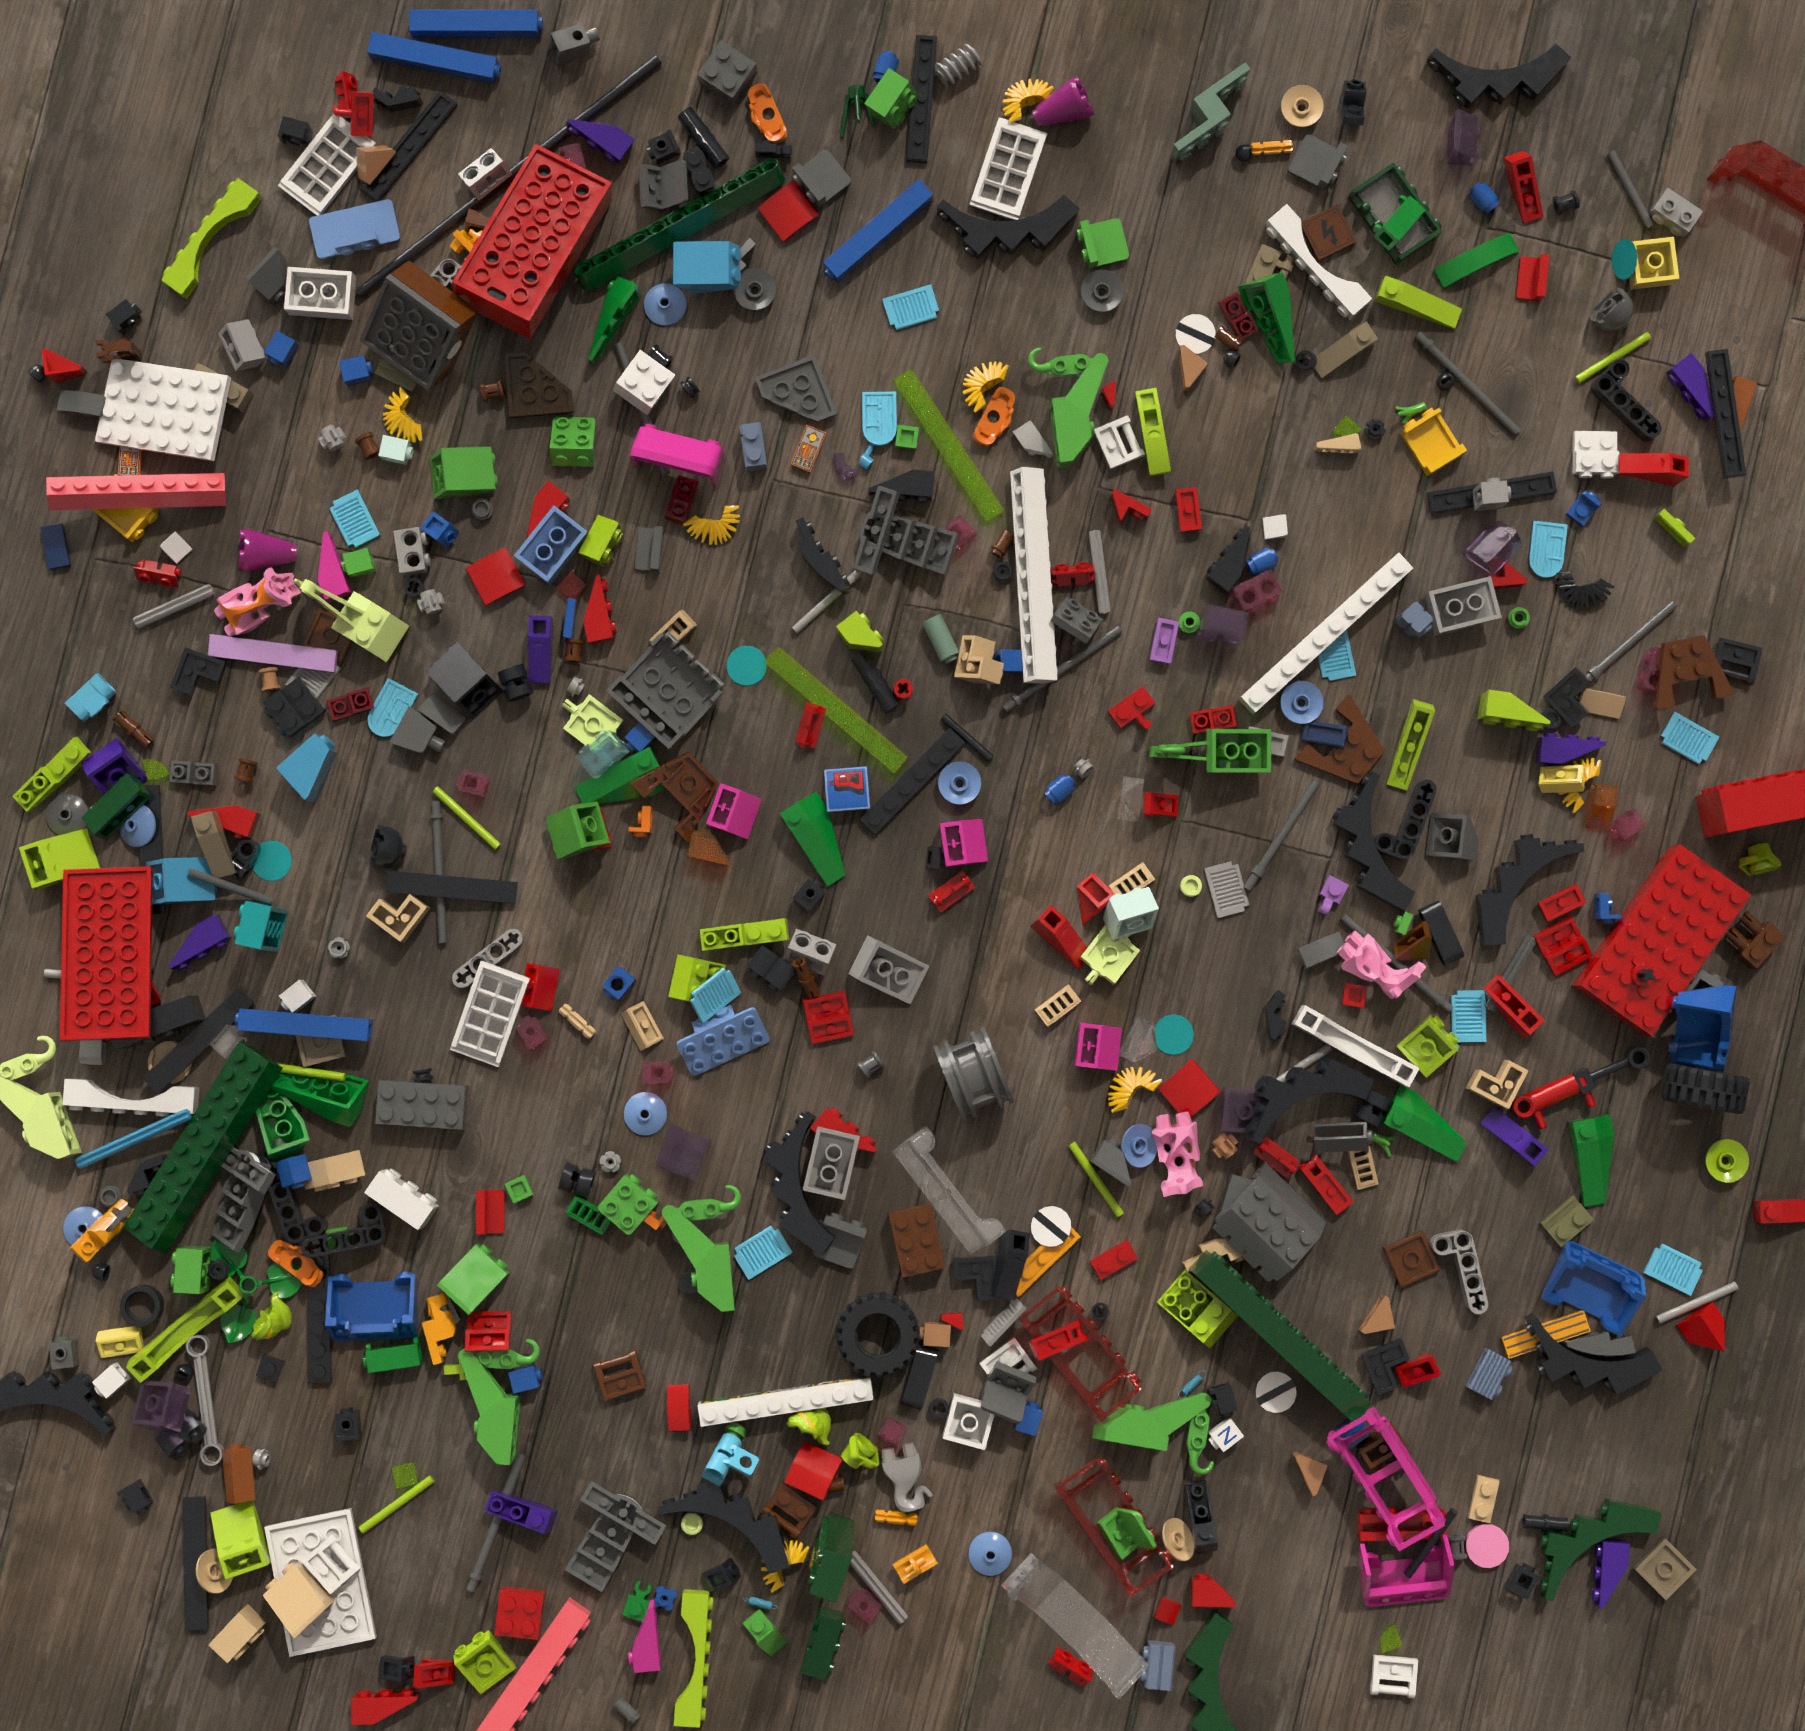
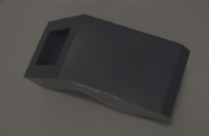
[1341,79,1367,125]
[372,85,423,112]
[1264,990,1287,1040]
[127,1154,167,1196]

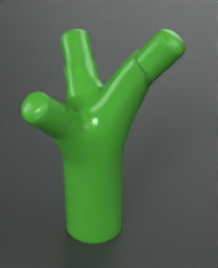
[1395,402,1427,424]
[1368,1129,1395,1157]

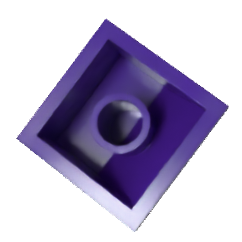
[81,738,148,794]

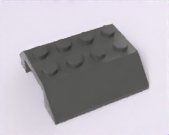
[606,631,725,749]
[1213,1162,1326,1282]

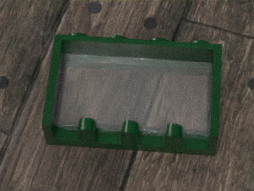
[1348,162,1443,266]

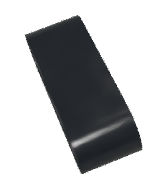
[1418,901,1465,966]
[900,1344,939,1410]

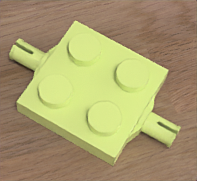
[562,694,625,755]
[1080,925,1140,985]

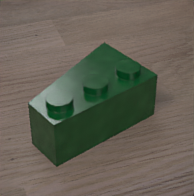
[800,1605,846,1680]

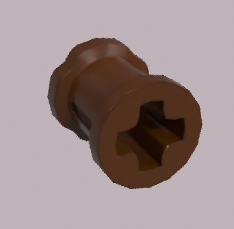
[480,379,505,402]
[355,432,380,460]
[563,639,584,663]
[234,758,258,783]

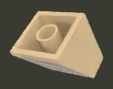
[263,1561,335,1638]

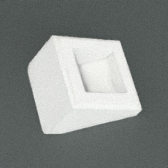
[1263,514,1288,539]
[160,532,193,564]

